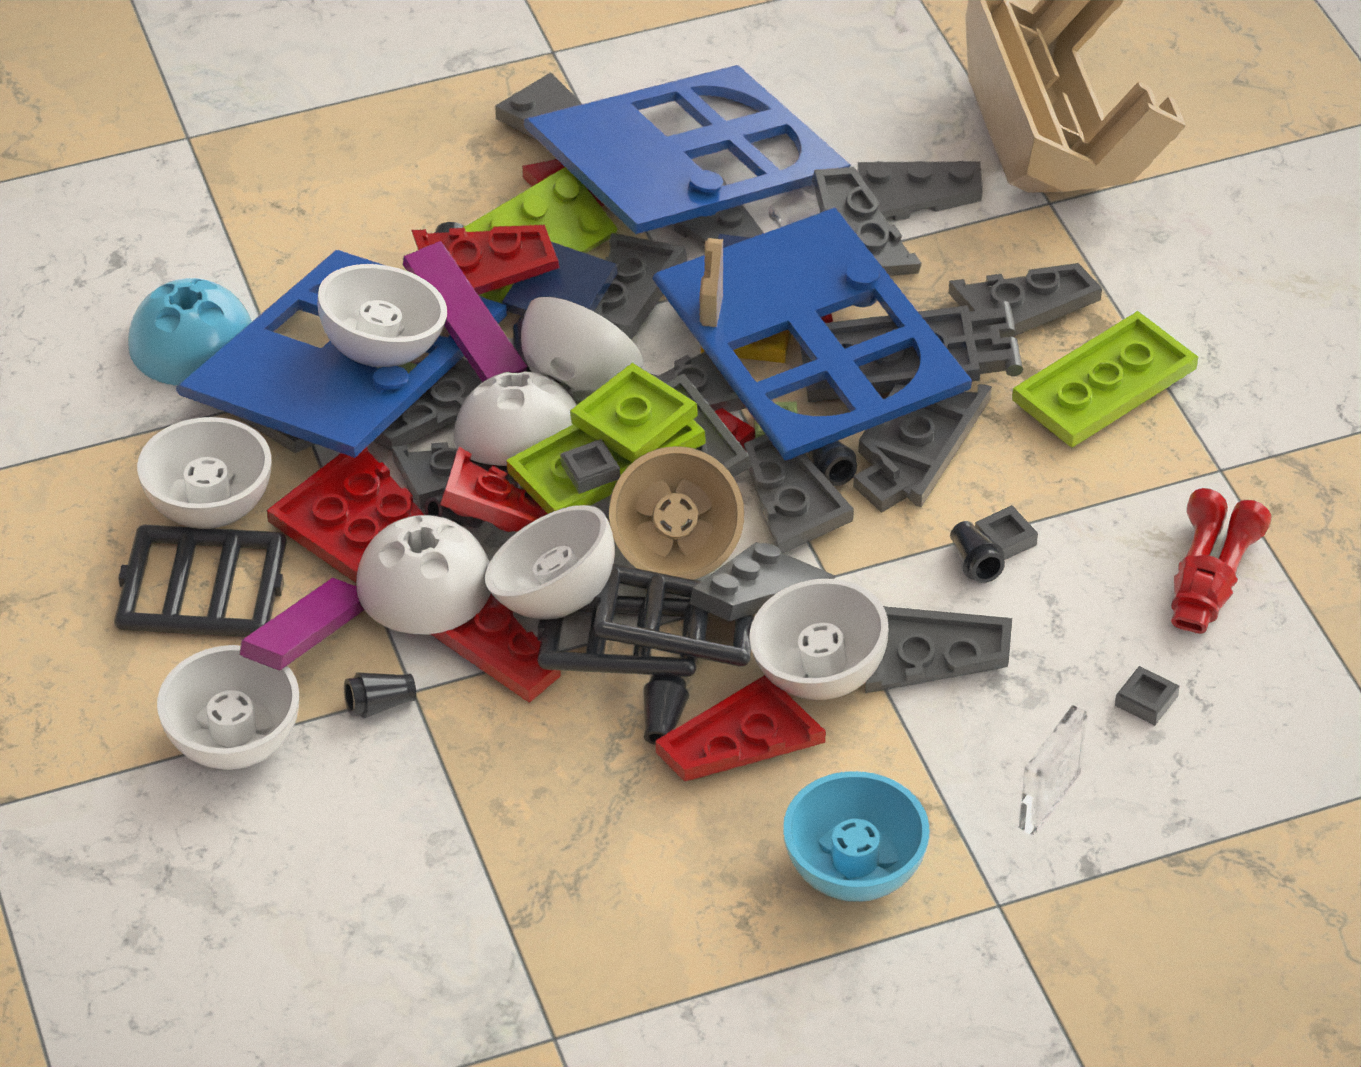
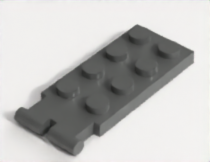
[800,301,1023,402]

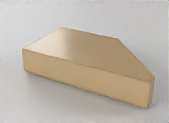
[700,238,723,327]

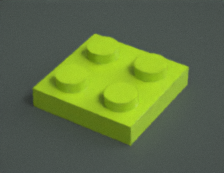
[570,363,698,463]

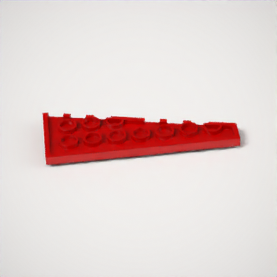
[266,446,561,703]

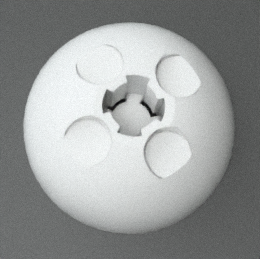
[318,264,447,368]
[521,297,643,401]
[454,372,577,466]
[137,417,272,529]
[485,505,615,619]
[356,515,491,634]
[749,579,888,700]
[157,645,299,770]

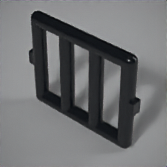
[114,525,287,637]
[592,564,755,667]
[537,595,698,677]

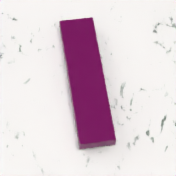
[402,241,528,382]
[239,577,364,671]

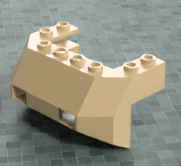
[965,0,1186,193]

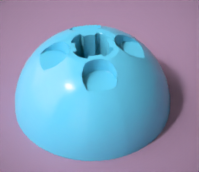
[128,278,252,386]
[783,771,930,902]

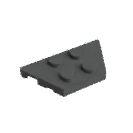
[858,384,992,507]

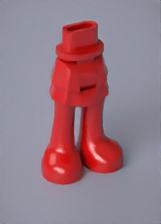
[1171,488,1272,634]

